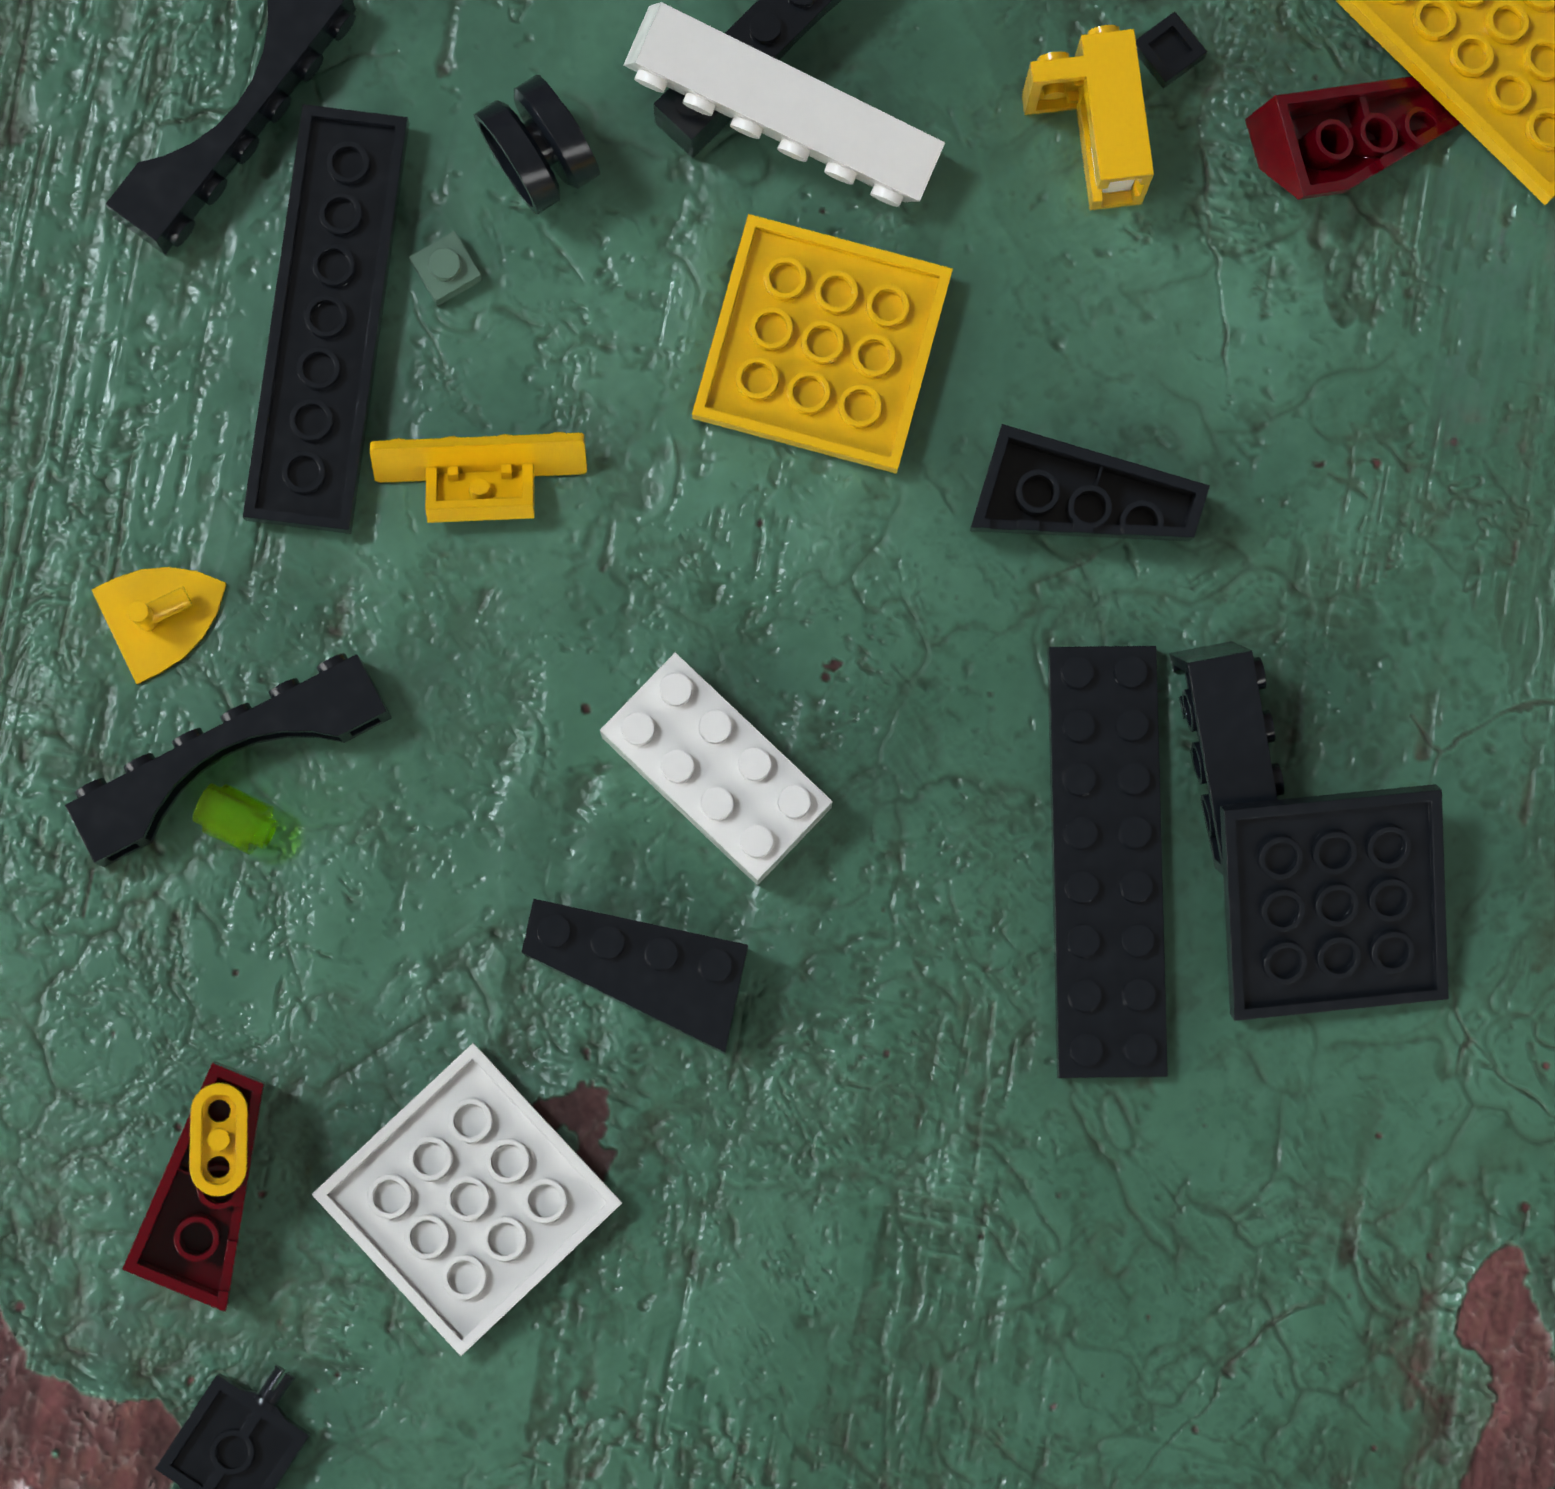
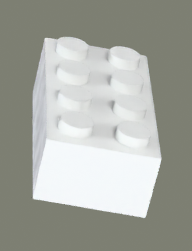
[600,652,833,886]

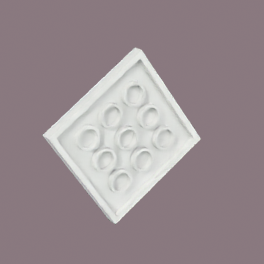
[312,1043,623,1356]

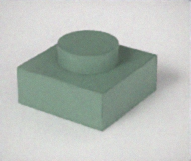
[409,230,483,306]

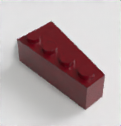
[122,1061,265,1312]

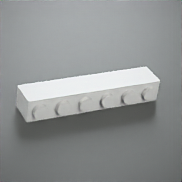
[623,2,945,207]

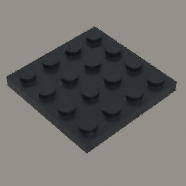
[1220,784,1449,1021]

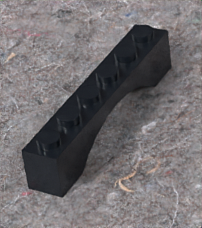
[105,0,356,255]
[654,0,842,158]
[65,653,392,867]

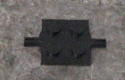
[155,1365,311,1489]

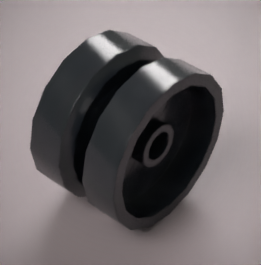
[474,75,600,214]

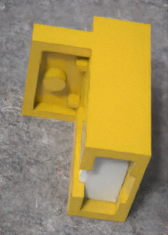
[1022,25,1154,210]

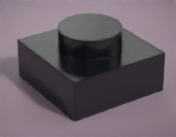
[1136,11,1207,89]

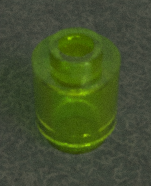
[192,783,278,855]

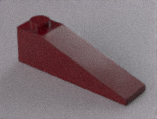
[1245,76,1461,200]

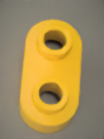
[190,1083,248,1196]

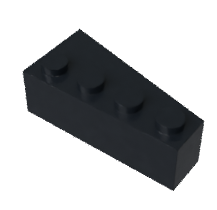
[970,424,1210,541]
[1169,641,1285,875]
[522,899,748,1054]

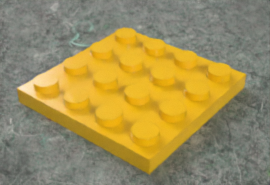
[692,214,953,474]

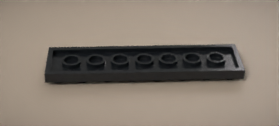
[243,104,410,534]
[1047,646,1168,1078]

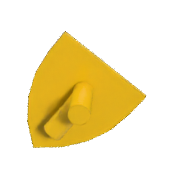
[91,567,227,685]

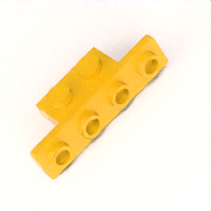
[370,432,587,523]

